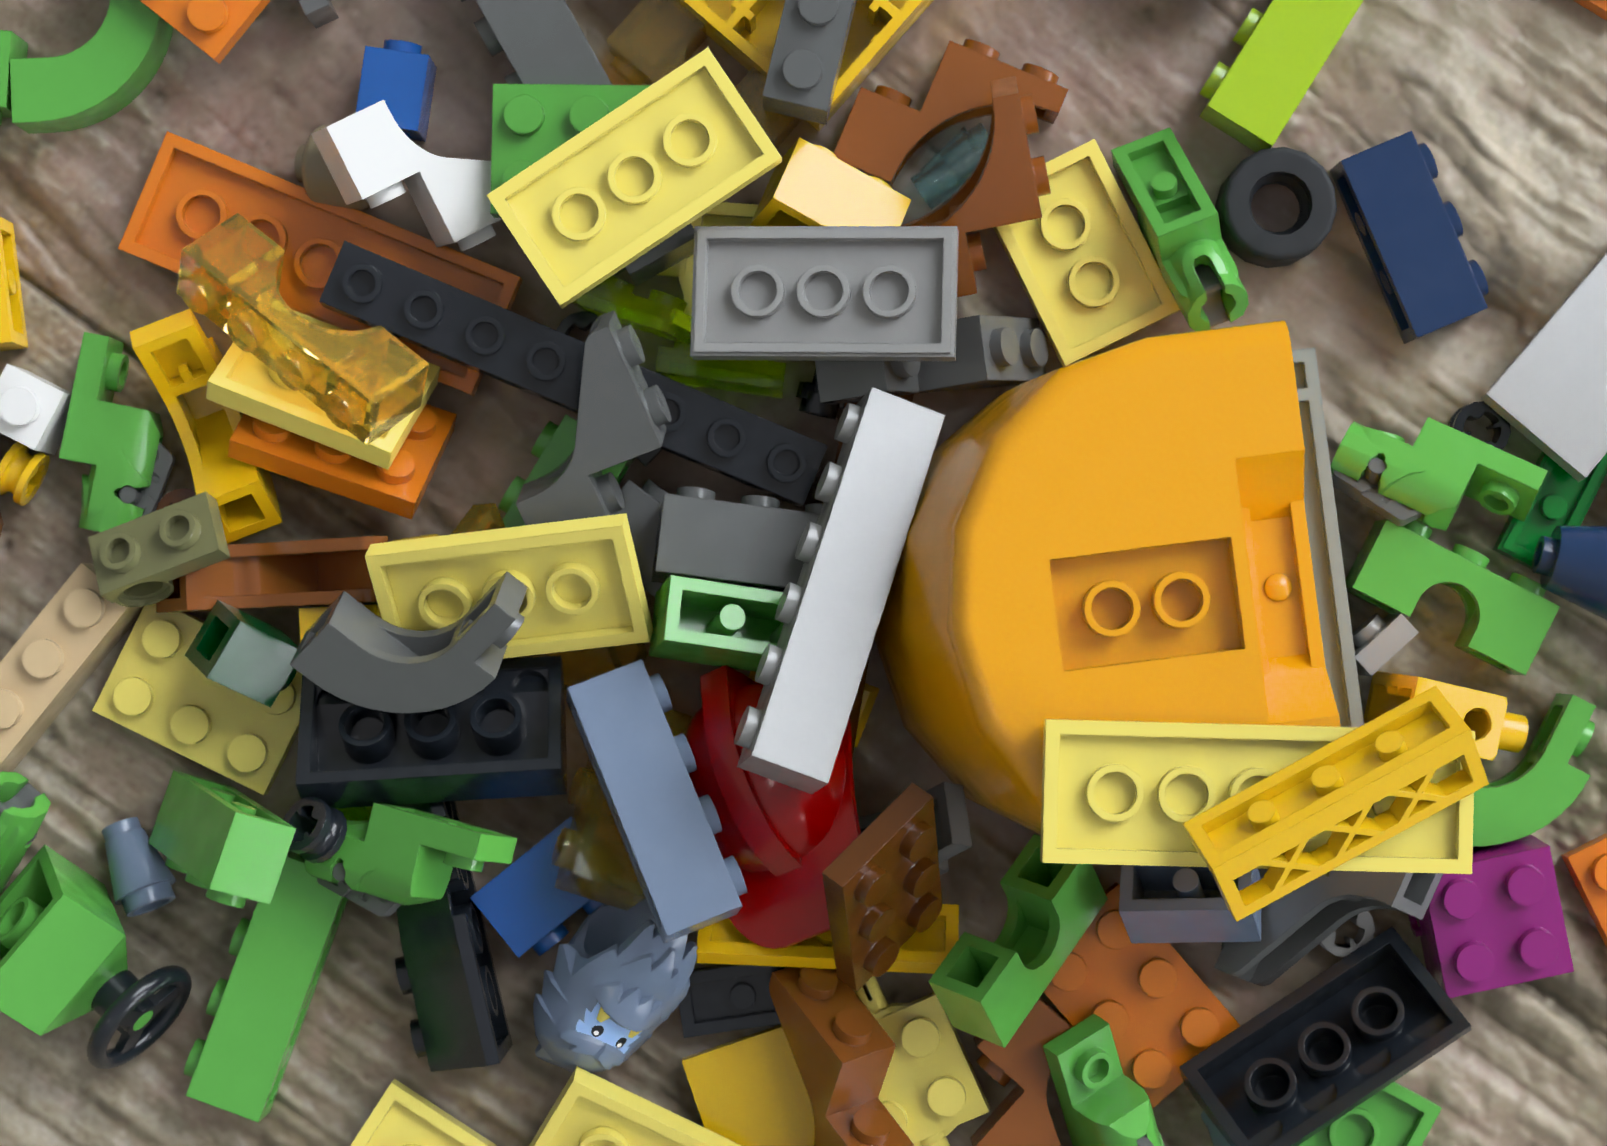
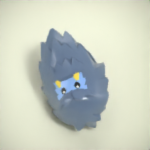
[533,886,697,1073]

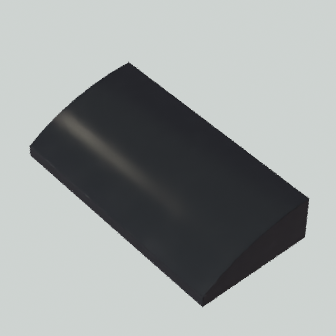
[295,655,567,808]
[1179,926,1472,1146]

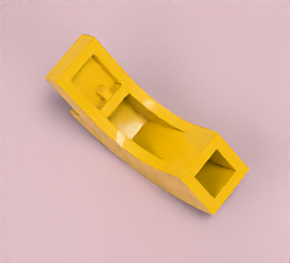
[130,308,283,544]

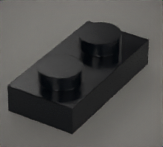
[679,964,787,1038]

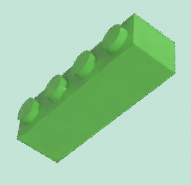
[184,850,349,1123]

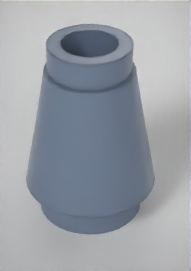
[101,817,176,917]

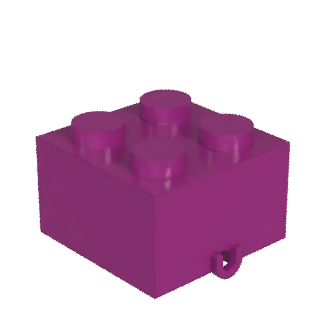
[1408,834,1574,998]

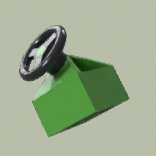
[0,844,192,1069]

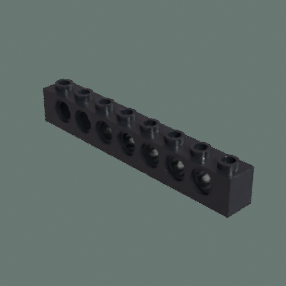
[319,241,828,506]

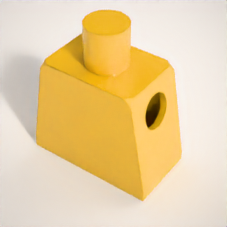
[1363,671,1529,761]

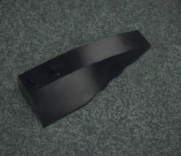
[395,801,513,1072]

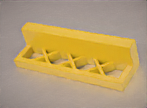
[1183,685,1489,922]
[697,904,959,974]

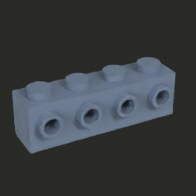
[566,659,747,943]

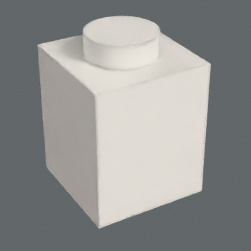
[0,364,72,455]

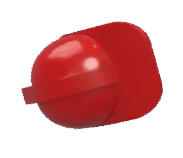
[684,665,861,949]

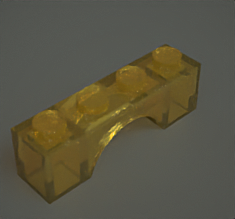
[177,213,430,446]

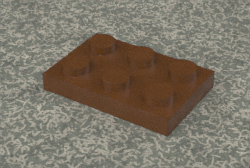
[822,782,942,992]

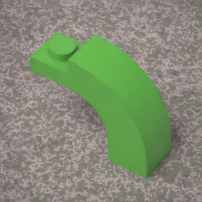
[10,0,173,134]
[1473,693,1596,847]

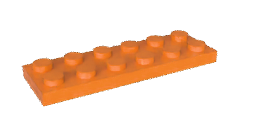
[118,131,522,397]

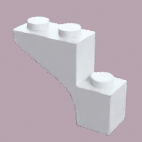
[311,100,502,251]

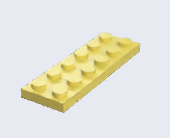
[1040,719,1475,874]

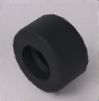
[1215,147,1337,268]

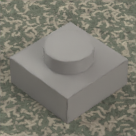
[1352,613,1419,676]

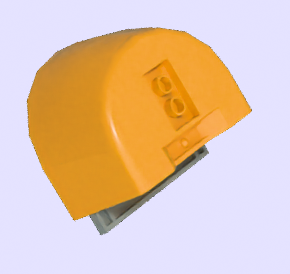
[874,320,1364,835]

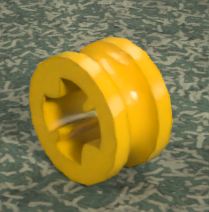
[0,442,50,506]

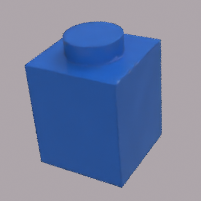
[355,39,437,142]

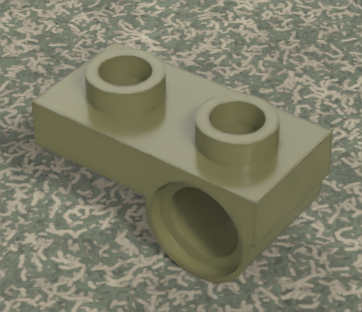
[88,491,230,607]

